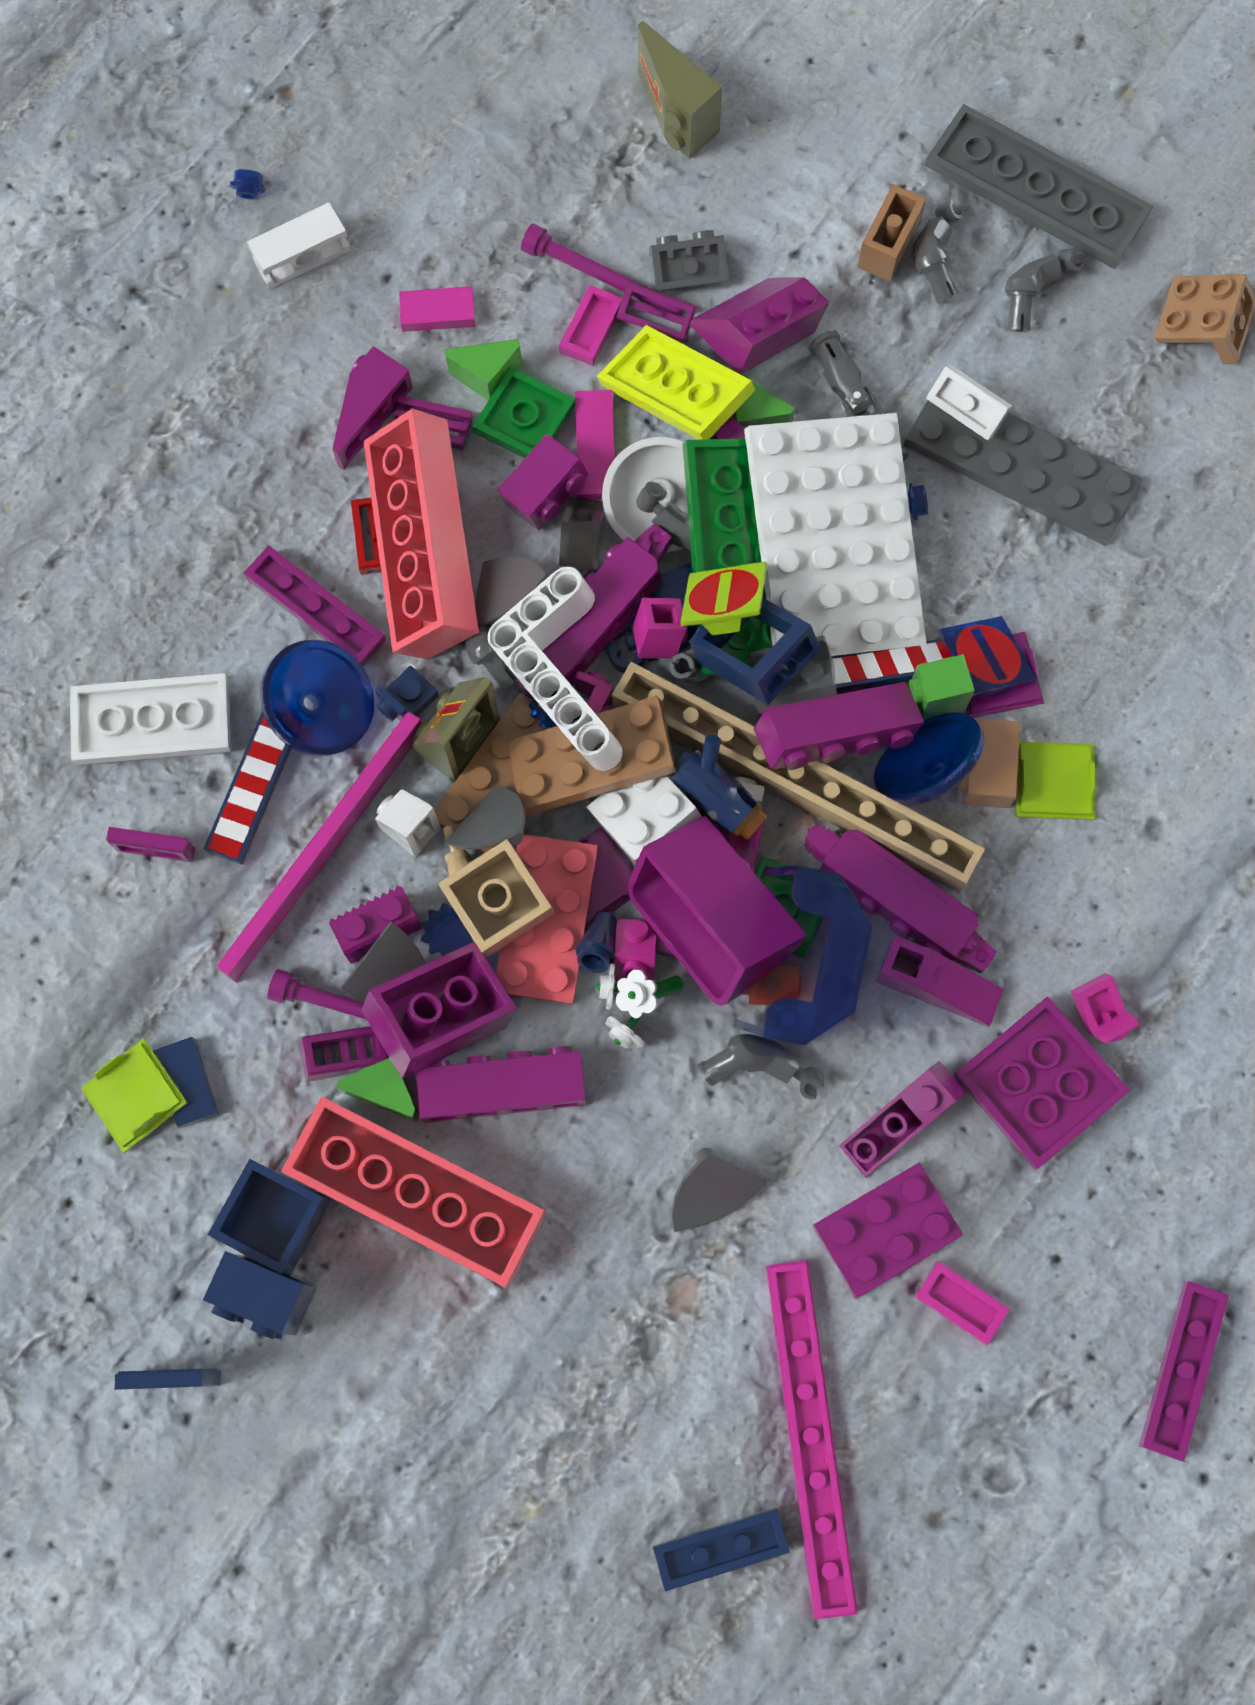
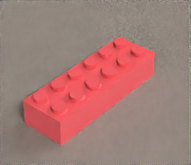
[364,409,479,659]
[281,1096,547,1289]

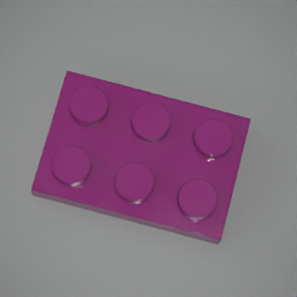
[812,1162,964,1299]

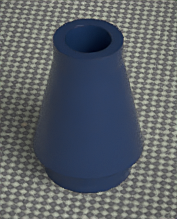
[576,912,617,973]

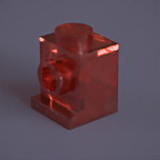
[742,964,801,1007]

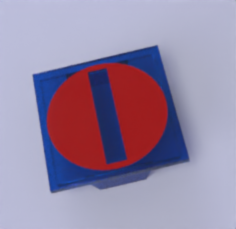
[938,616,1037,698]

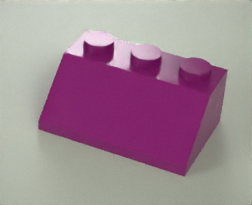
[689,277,830,375]

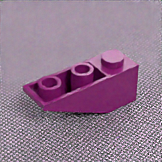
[875,936,1004,1027]
[839,1061,966,1178]

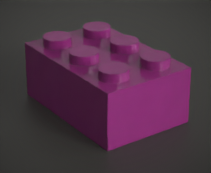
[362,942,517,1079]

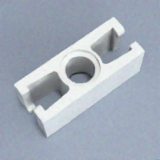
[247,202,351,290]

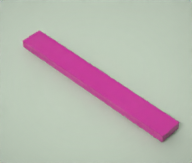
[217,712,422,983]
[766,1260,858,1620]

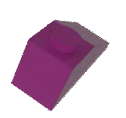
[332,346,413,470]

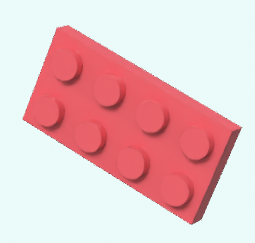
[496,834,598,1005]

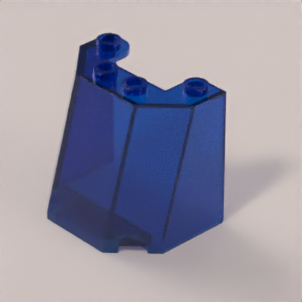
[733,865,874,1045]

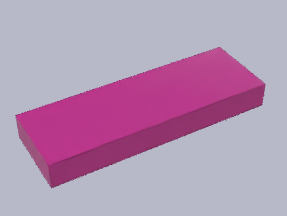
[575,390,615,500]

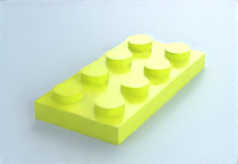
[597,325,755,440]

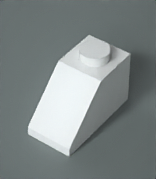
[375,789,441,858]

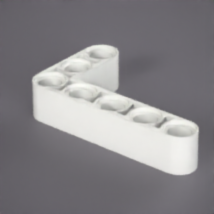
[488,567,623,771]

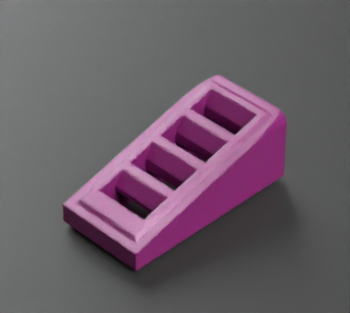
[300,1026,388,1082]

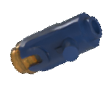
[672,735,768,840]

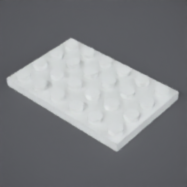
[744,413,927,656]

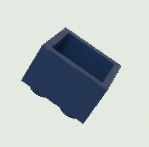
[207,1159,331,1276]
[203,1251,317,1340]

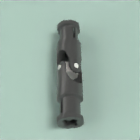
[808,330,909,461]

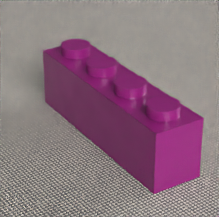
[754,682,924,770]
[416,1046,587,1123]

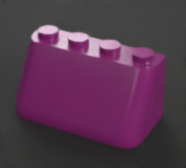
[628,816,806,1006]

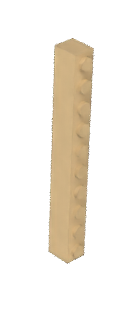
[612,662,985,892]

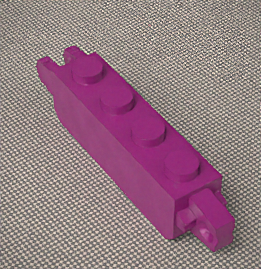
[516,524,673,701]
[803,824,997,974]

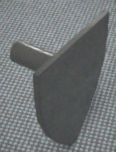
[475,555,549,626]
[444,785,526,852]
[341,922,426,1004]
[671,1148,767,1232]

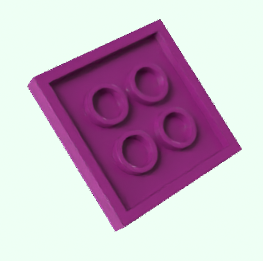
[953,996,1130,1170]

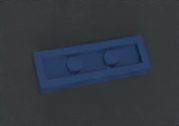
[653,1508,790,1592]

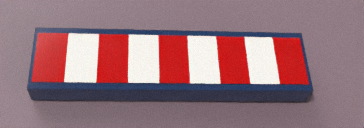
[832,637,958,695]
[203,707,302,865]

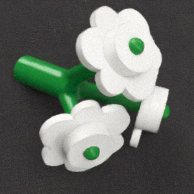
[596,963,683,1049]

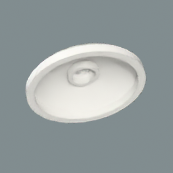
[602,436,688,553]

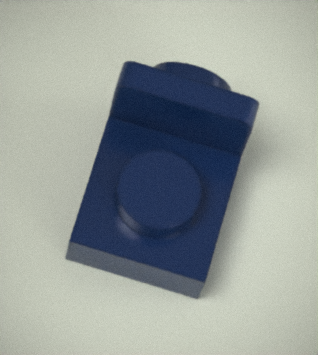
[375,665,439,722]

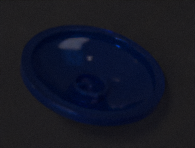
[260,640,375,757]
[874,713,985,805]

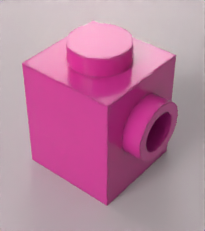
[632,598,688,658]

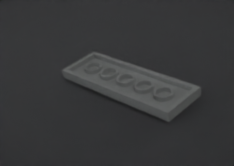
[925,104,1154,269]
[904,400,1142,546]

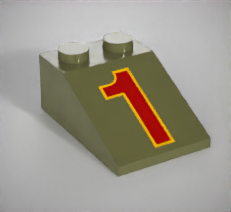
[638,21,722,159]
[413,677,500,781]

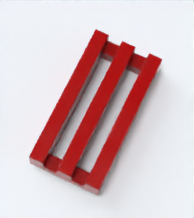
[351,497,381,575]

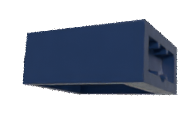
[689,597,821,706]

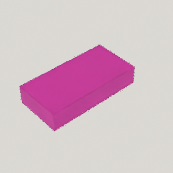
[559,285,622,366]
[399,286,476,332]
[914,1261,1010,1345]

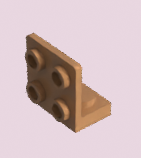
[1154,274,1255,364]

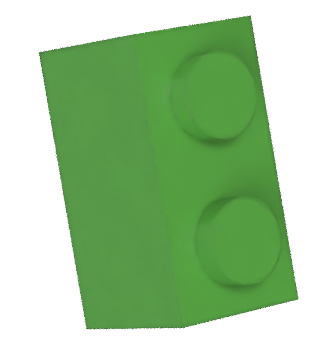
[908,654,975,726]

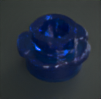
[229,169,266,200]
[907,483,929,521]

